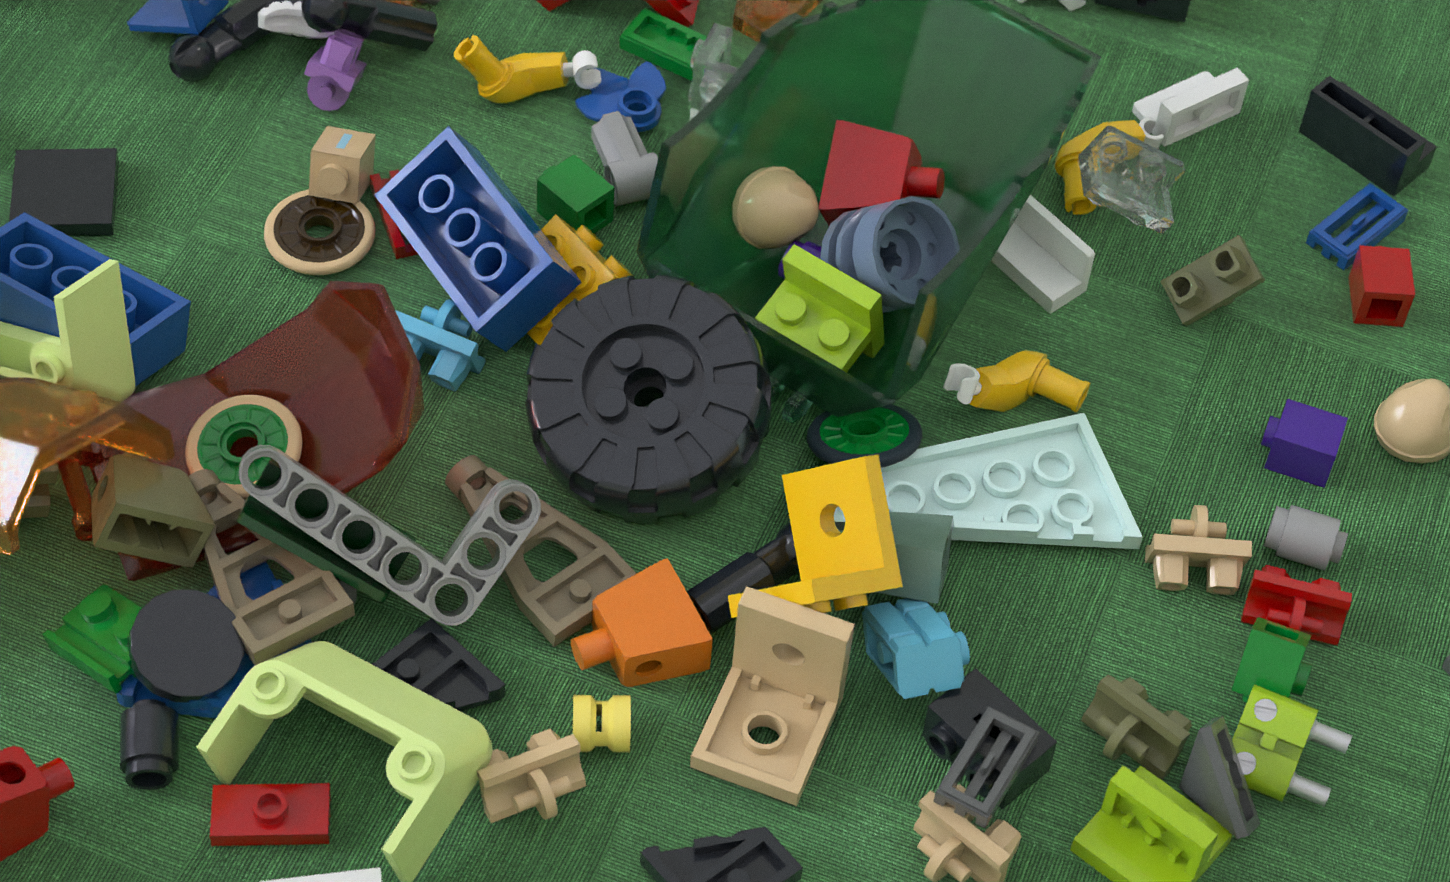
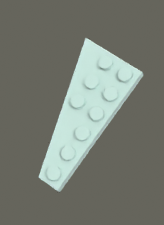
[834,413,1143,549]

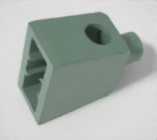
[839,512,953,603]

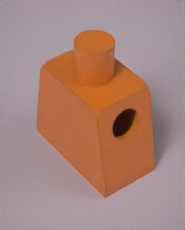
[571,558,713,687]

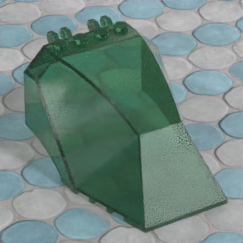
[636,0,1102,424]

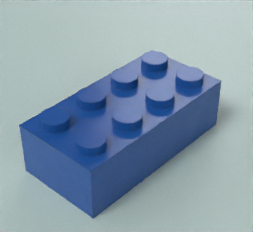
[375,126,582,352]
[0,212,191,387]

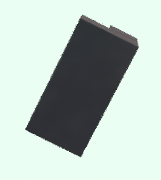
[1299,75,1437,197]

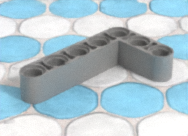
[239,445,541,625]

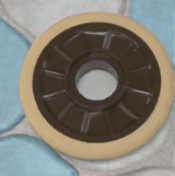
[264,190,375,275]

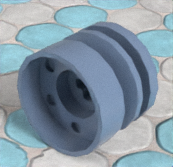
[820,196,960,313]

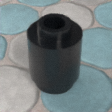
[120,699,179,790]

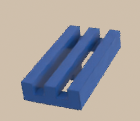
[1306,183,1408,271]

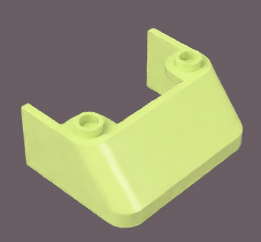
[0,259,136,408]
[197,641,493,882]

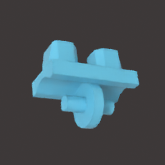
[385,299,486,392]

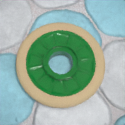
[185,395,302,500]

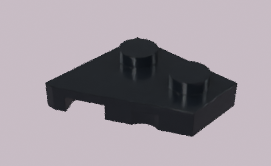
[372,618,505,711]
[640,827,803,882]

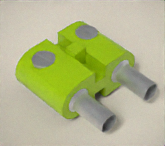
[1232,684,1352,807]

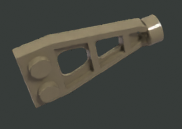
[445,455,637,647]
[188,469,355,666]

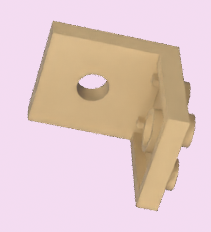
[690,586,855,806]

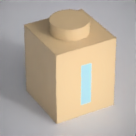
[309,126,376,204]

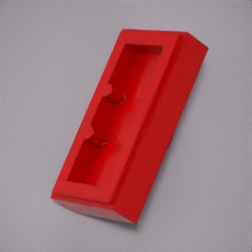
[210,783,331,846]

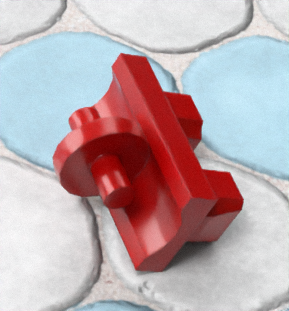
[1241,565,1352,646]

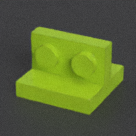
[755,244,885,379]
[1070,765,1233,882]

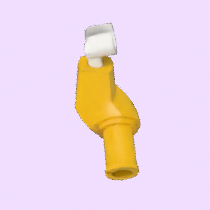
[454,35,601,104]
[1054,117,1164,215]
[943,350,1090,413]

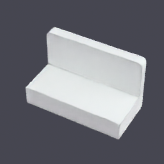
[1132,68,1249,147]
[982,193,1095,314]

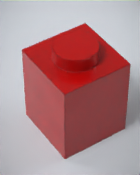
[1348,245,1415,327]

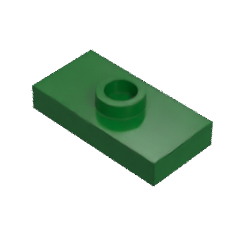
[619,8,726,85]

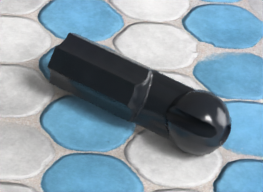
[168,0,272,82]
[301,0,438,51]
[687,523,799,635]

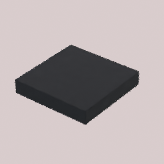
[9,148,119,236]

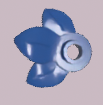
[575,62,666,132]

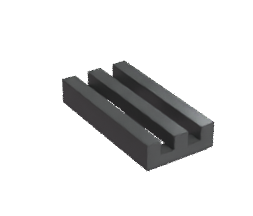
[933,706,1040,828]

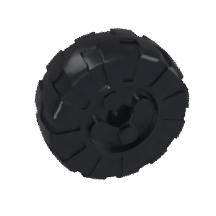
[525,274,772,524]

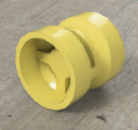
[573,695,631,752]

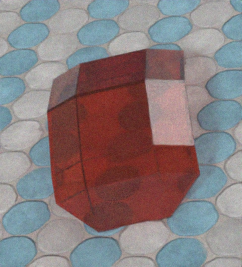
[48,281,424,581]

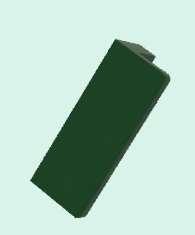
[237,458,416,603]

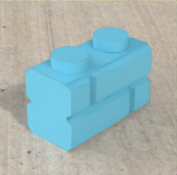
[862,598,970,699]

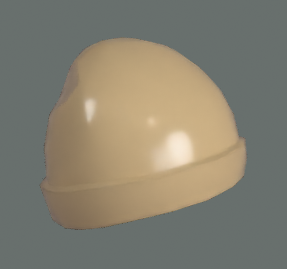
[732,166,819,249]
[1373,378,1450,463]

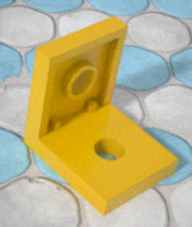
[728,455,903,618]

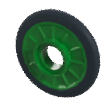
[807,401,923,468]

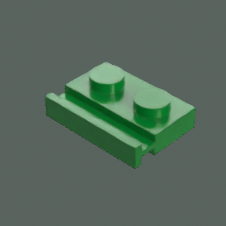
[42,583,142,694]

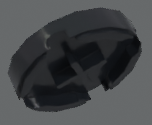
[127,589,244,703]

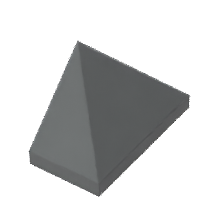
[1179,716,1261,839]

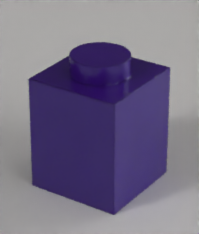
[1261,399,1348,488]

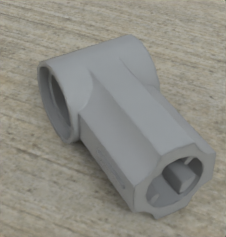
[591,111,665,206]

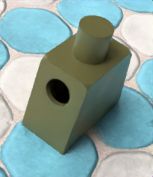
[91,450,215,568]

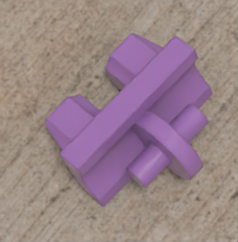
[304,29,367,111]

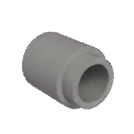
[1264,505,1348,571]

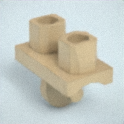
[1145,505,1252,595]
[477,729,586,823]
[913,784,1021,882]

